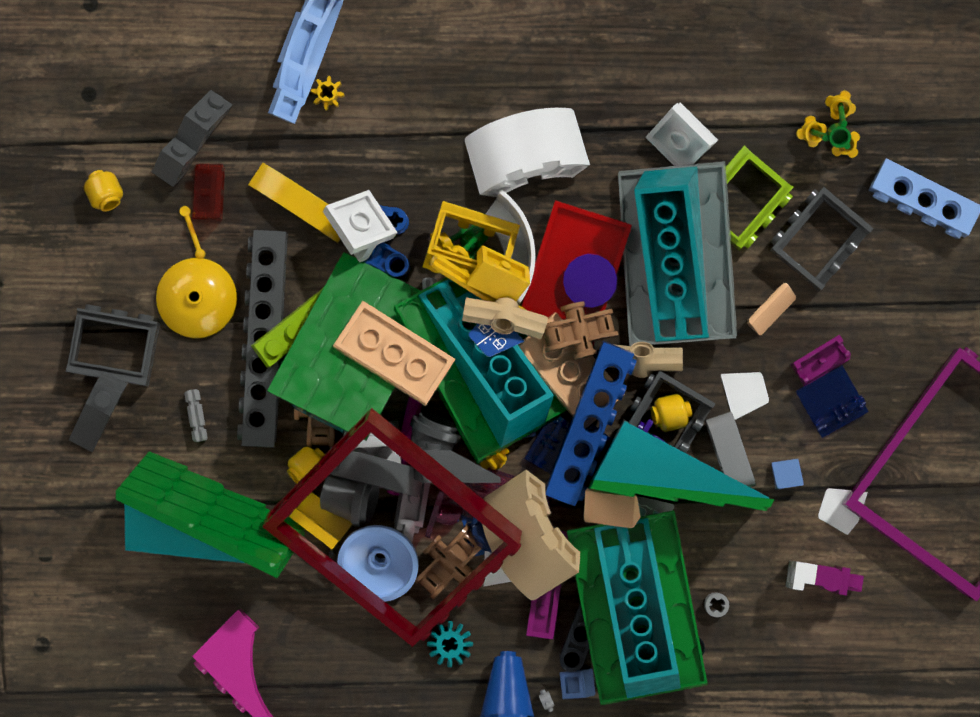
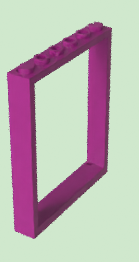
[842,347,980,601]

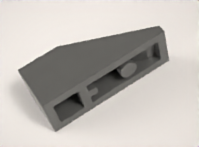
[69,371,128,452]
[414,442,501,483]

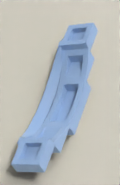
[268,0,344,124]

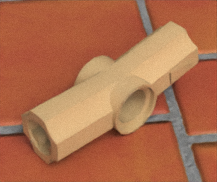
[462,297,548,339]
[610,342,683,378]

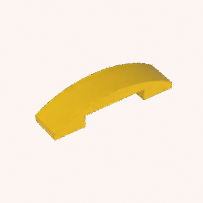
[248,163,340,243]

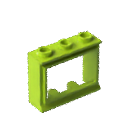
[726,145,793,251]

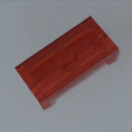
[192,164,225,221]

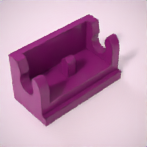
[790,335,851,387]

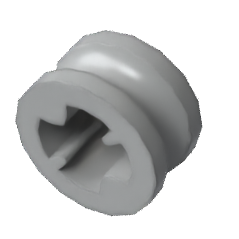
[704,592,729,617]

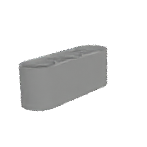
[705,412,756,488]

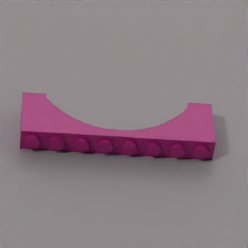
[192,609,273,717]

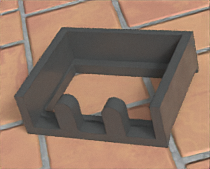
[769,187,874,292]
[66,304,160,387]
[616,371,716,453]

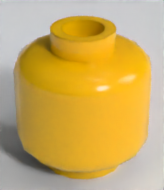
[84,170,123,211]
[650,394,692,432]
[287,447,325,484]

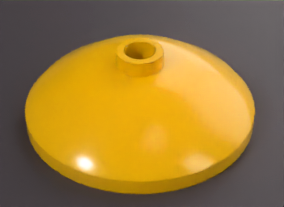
[156,258,237,338]

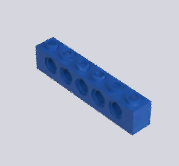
[545,341,637,506]

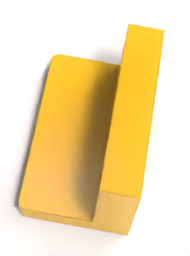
[467,245,530,301]
[289,492,352,549]

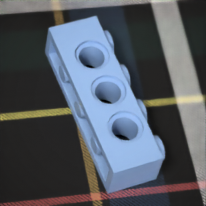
[869,158,980,239]

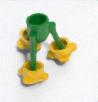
[796,90,860,158]
[430,225,488,259]

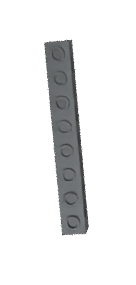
[237,230,288,448]

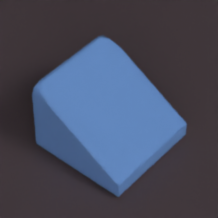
[771,459,804,489]
[560,669,595,699]

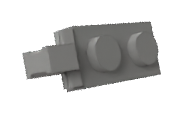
[394,483,430,543]

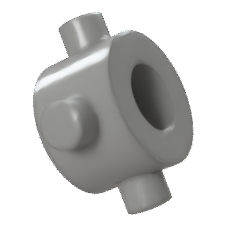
[539,689,555,712]

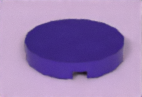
[563,254,617,308]

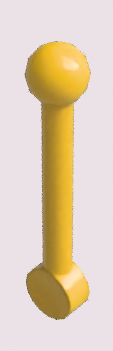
[180,206,205,259]

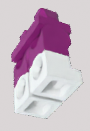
[785,560,864,596]

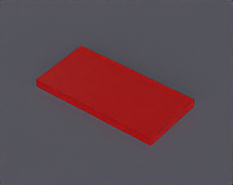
[521,200,632,346]

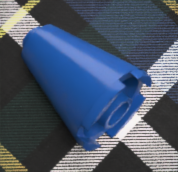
[480,651,534,717]

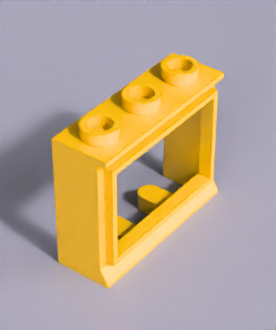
[423,201,520,275]

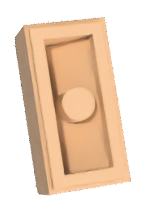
[746,283,796,335]
[584,488,641,528]

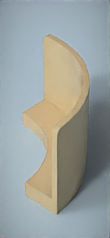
[482,470,580,600]

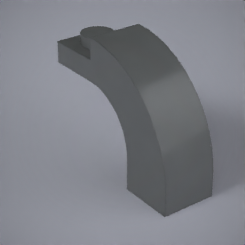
[329,447,422,498]

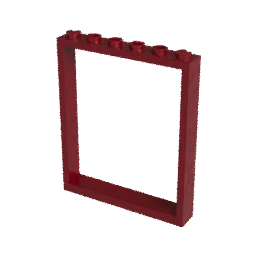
[262,408,522,647]

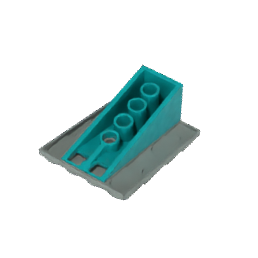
[618,161,737,346]

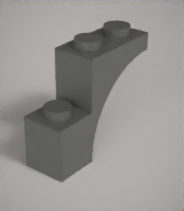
[151,90,233,187]

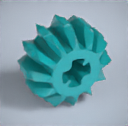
[427,621,473,667]

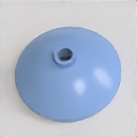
[337,525,419,602]

